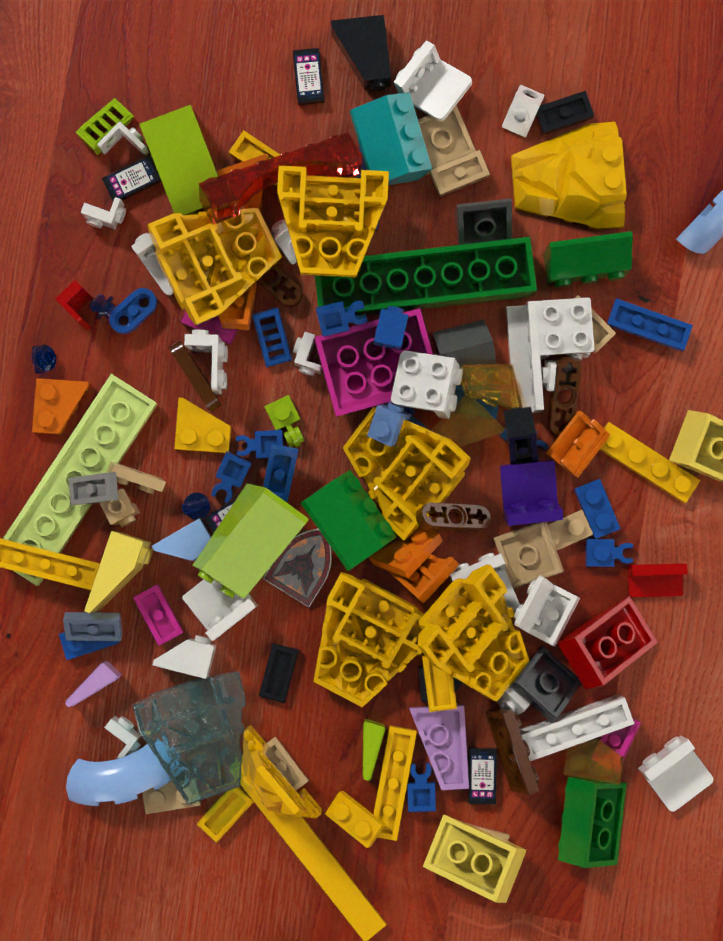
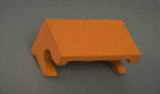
[546,411,610,478]

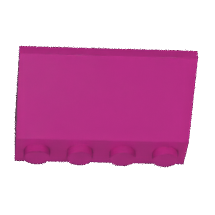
[314,308,433,417]

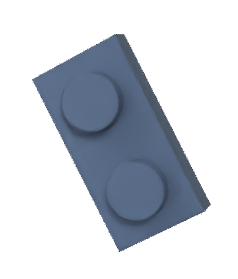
[63,612,123,641]

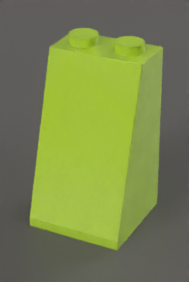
[139,105,227,215]
[192,483,309,599]

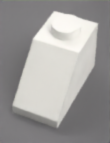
[153,635,217,679]

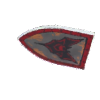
[263,528,332,607]

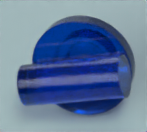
[89,294,116,320]
[32,345,57,374]
[181,492,211,520]

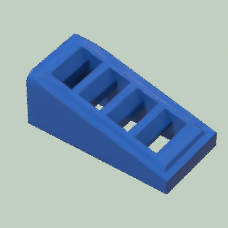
[252,307,292,367]

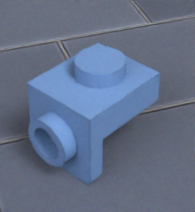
[367,402,411,447]

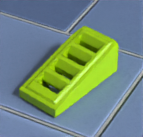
[76,98,135,155]
[363,719,386,781]

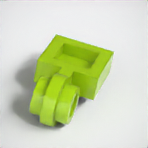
[264,395,305,448]

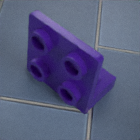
[500,460,563,526]

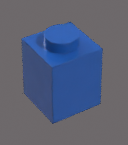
[373,306,408,350]

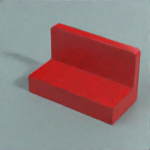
[55,280,93,331]
[627,563,688,597]

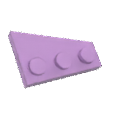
[409,704,469,790]

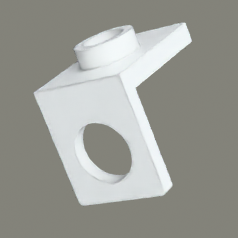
[502,85,544,137]
[97,122,149,157]

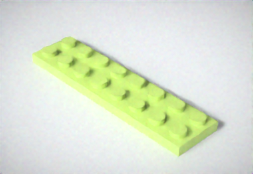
[3,374,158,586]

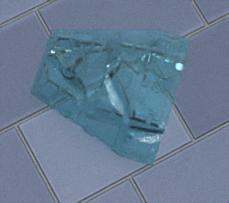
[132,671,245,805]

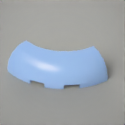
[676,190,723,254]
[66,738,183,806]

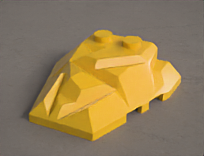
[511,122,627,230]
[277,166,389,278]
[147,208,282,325]
[343,406,471,540]
[418,564,529,702]
[314,572,424,707]
[241,725,322,819]

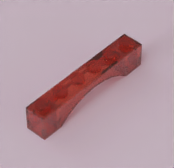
[199,132,363,225]

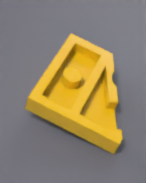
[174,397,231,453]

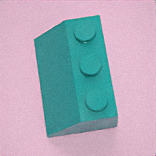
[349,92,432,185]

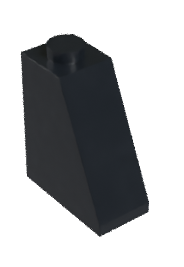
[331,15,391,91]

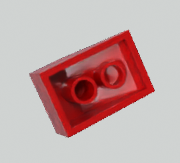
[557,596,658,689]

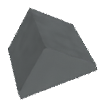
[454,198,512,245]
[432,320,498,381]

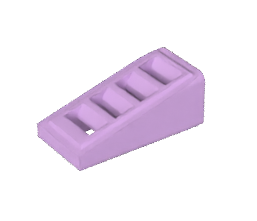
[65,661,122,707]

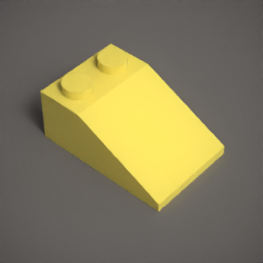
[669,410,723,482]
[84,531,153,613]
[423,814,527,903]

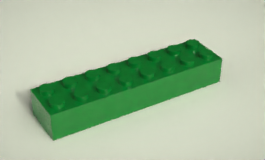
[314,237,537,316]

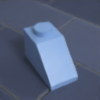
[152,518,212,561]

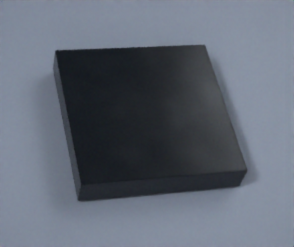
[510,645,582,723]

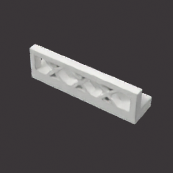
[506,301,544,413]
[519,694,634,761]

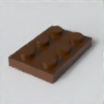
[485,708,539,795]

